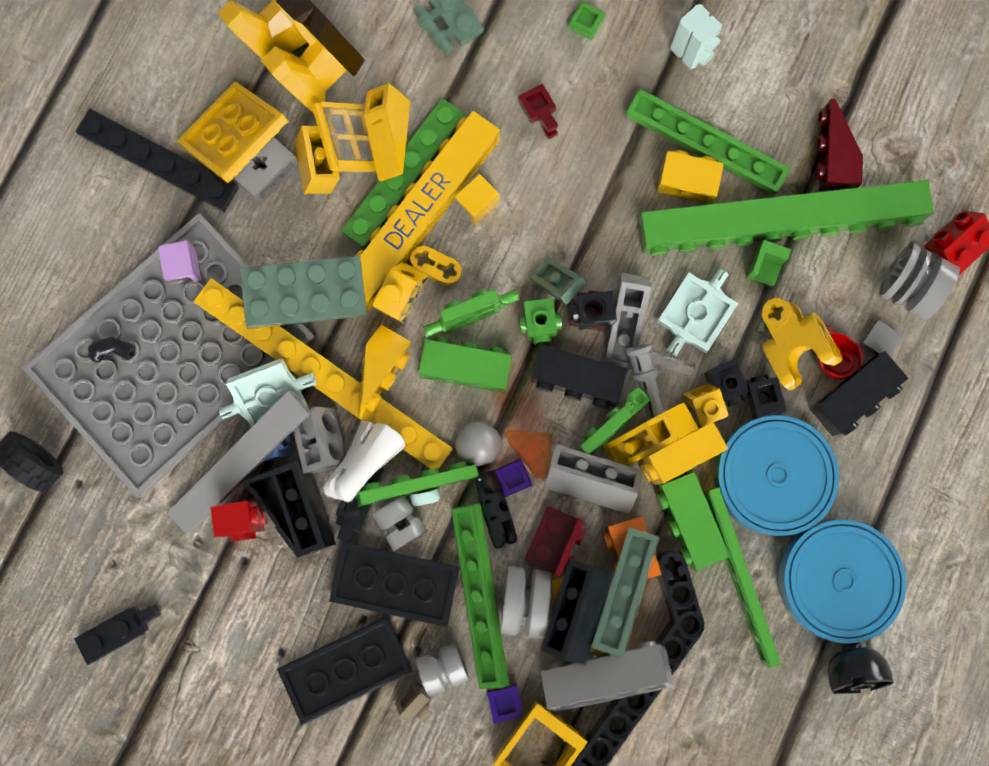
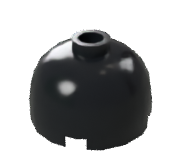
[827,642,894,695]

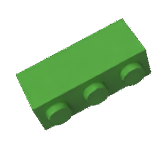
[418,337,512,393]
[655,472,730,570]

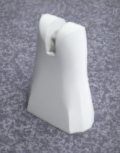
[324,421,405,502]

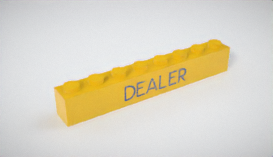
[355,111,501,317]

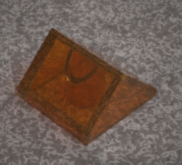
[504,429,553,483]

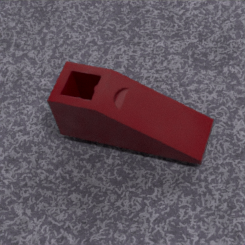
[815,98,863,191]

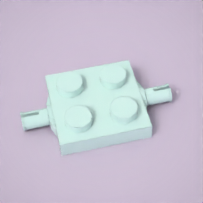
[657,269,738,357]
[219,358,317,427]

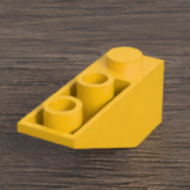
[364,83,410,182]
[358,325,411,419]

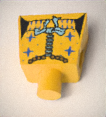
[372,262,429,324]

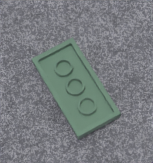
[240,256,367,329]

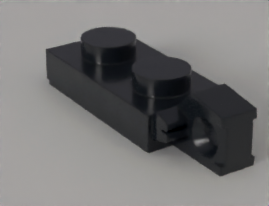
[336,467,385,545]
[74,604,161,665]

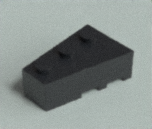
[241,461,336,558]

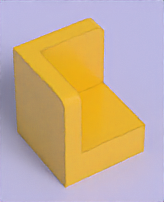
[456,174,500,225]

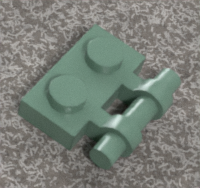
[413,0,484,55]

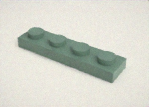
[592,527,659,658]

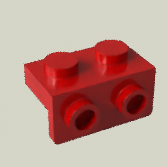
[924,211,989,275]

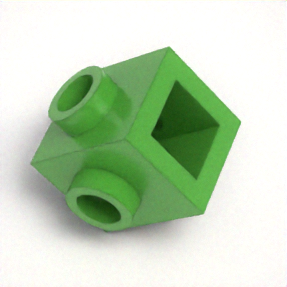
[519,298,562,345]

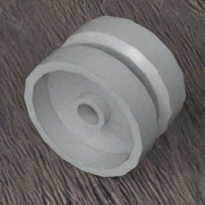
[500,566,552,639]

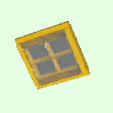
[312,102,376,172]

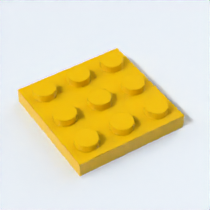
[177,81,288,183]

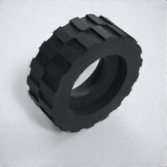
[0,431,64,493]

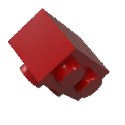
[210,501,268,542]

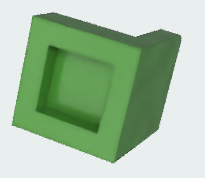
[746,240,792,287]

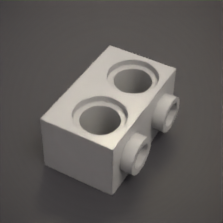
[294,407,346,473]

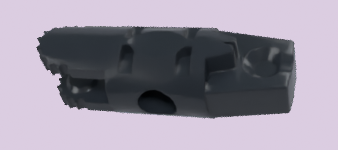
[475,470,518,549]

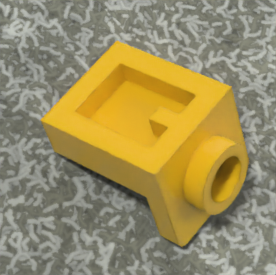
[682,383,728,426]

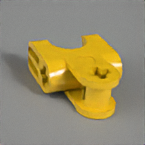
[762,298,842,390]

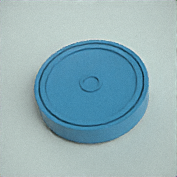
[714,415,839,536]
[778,520,906,643]

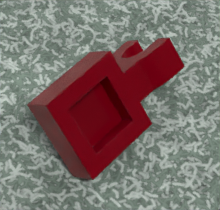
[518,84,558,140]

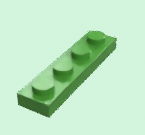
[356,461,479,507]

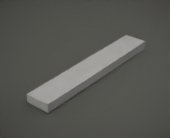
[167,390,311,535]

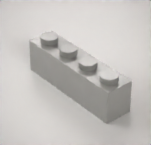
[541,641,674,712]

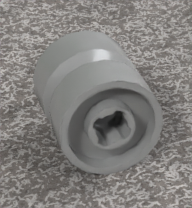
[372,495,427,551]
[416,643,470,697]

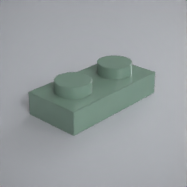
[529,257,586,305]

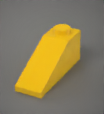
[603,402,699,466]

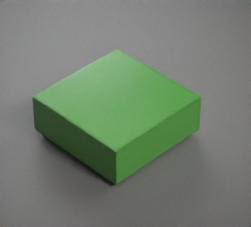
[568,1,606,40]

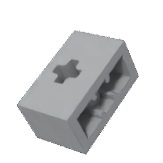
[233,137,298,205]

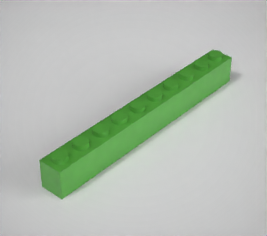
[638,180,934,256]

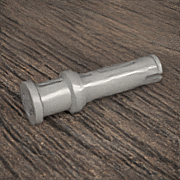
[625,344,664,421]

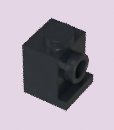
[704,359,749,407]
[747,374,787,420]

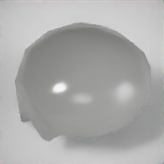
[454,422,502,466]

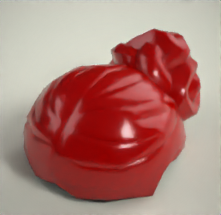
[811,325,863,380]

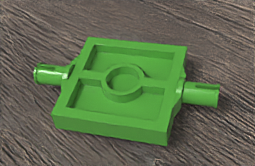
[422,289,520,338]

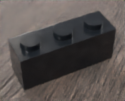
[531,345,627,409]
[810,351,909,436]
[540,559,614,665]

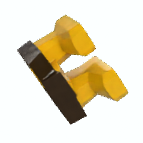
[217,0,365,113]

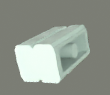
[670,4,722,69]

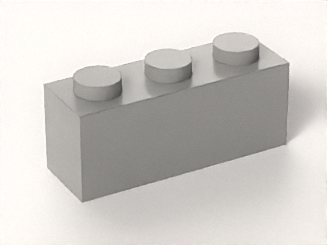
[543,444,643,514]

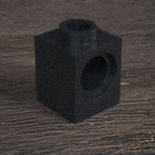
[570,290,617,330]

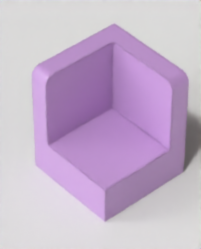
[158,240,201,282]

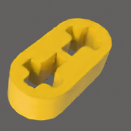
[410,246,462,287]

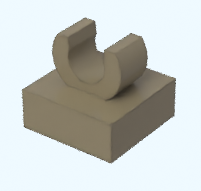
[395,681,433,723]

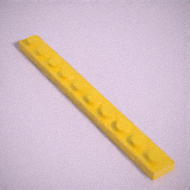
[193,278,453,469]

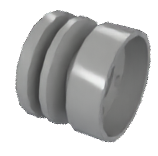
[879,242,960,320]

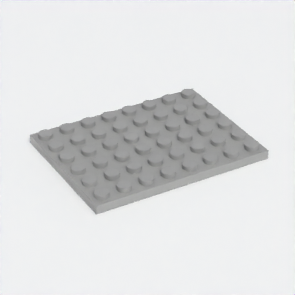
[22,213,316,497]

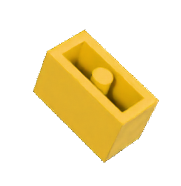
[294,126,340,195]
[656,150,724,204]

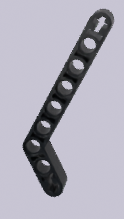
[571,551,705,766]

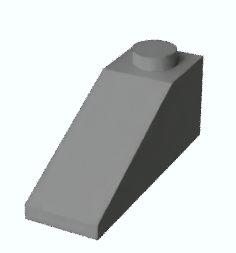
[604,273,651,369]

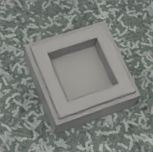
[860,319,903,356]

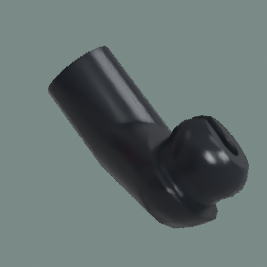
[88,337,135,362]

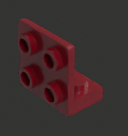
[524,506,587,578]

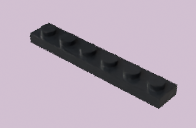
[75,108,238,213]

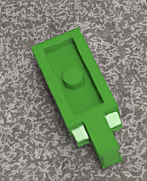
[581,387,651,454]

